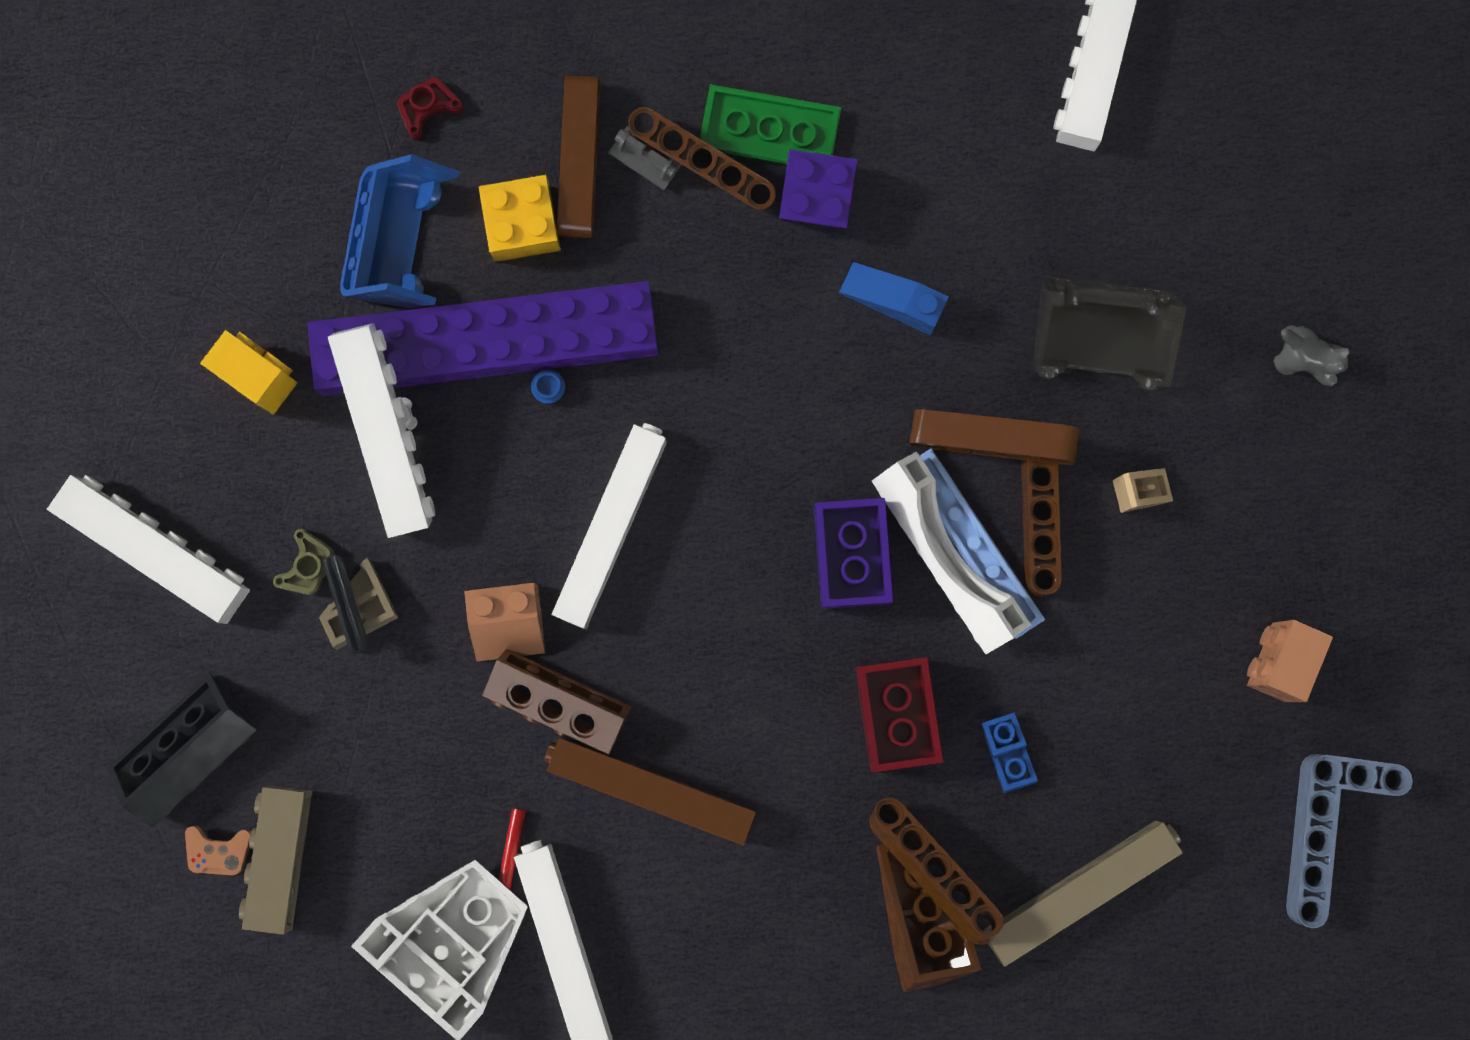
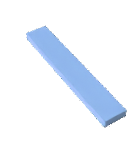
[920,449,1045,639]

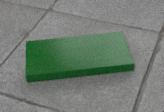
[698,84,841,167]

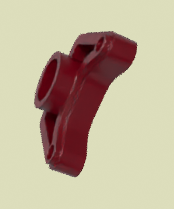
[397,77,464,140]

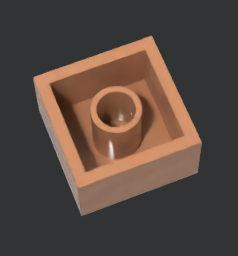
[1247,620,1333,702]

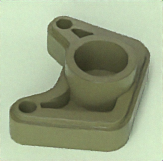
[273,529,335,595]

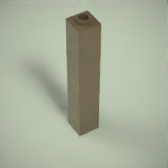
[983,821,1182,967]

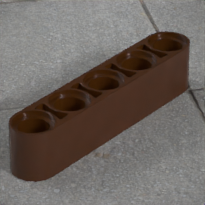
[557,76,600,238]
[628,107,776,209]
[909,409,1080,465]
[1021,460,1062,597]
[869,797,1004,945]

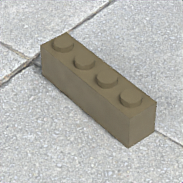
[239,786,312,935]

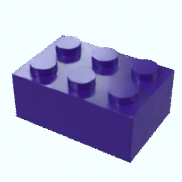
[814,498,893,609]

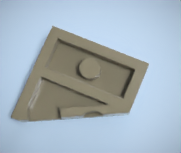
[319,558,398,650]

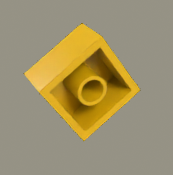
[479,175,561,262]
[200,330,298,415]

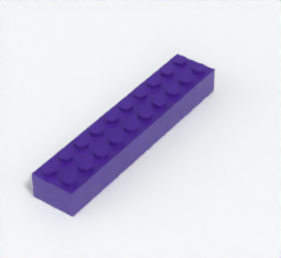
[307,281,658,397]

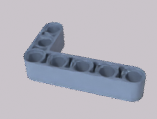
[1286,754,1413,928]

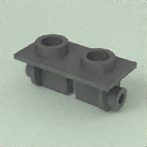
[608,126,682,190]

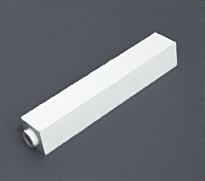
[551,423,667,629]
[514,840,613,1040]

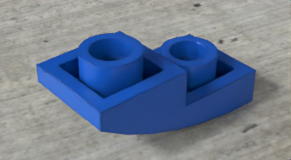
[981,712,1038,793]

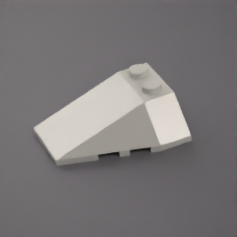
[351,860,528,1040]

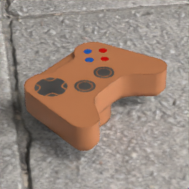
[185,826,251,875]

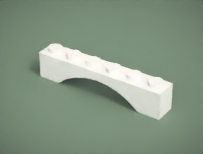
[872,451,1031,654]

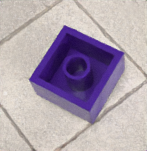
[779,149,857,229]

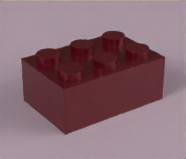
[855,657,943,773]

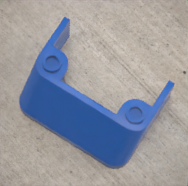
[340,154,459,308]

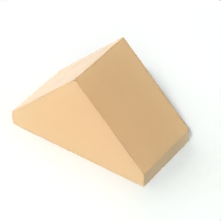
[1113,468,1173,513]

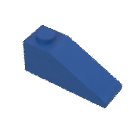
[839,262,949,335]

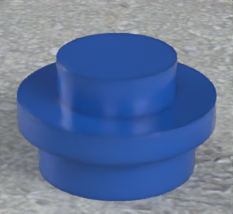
[531,370,565,404]

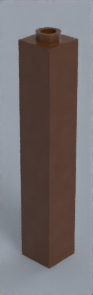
[544,737,756,846]

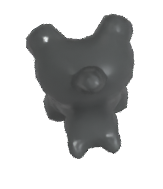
[1274,325,1350,387]

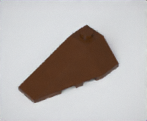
[876,839,981,993]

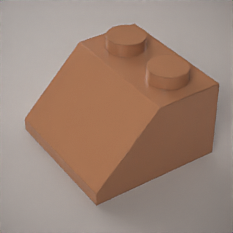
[464,583,546,662]

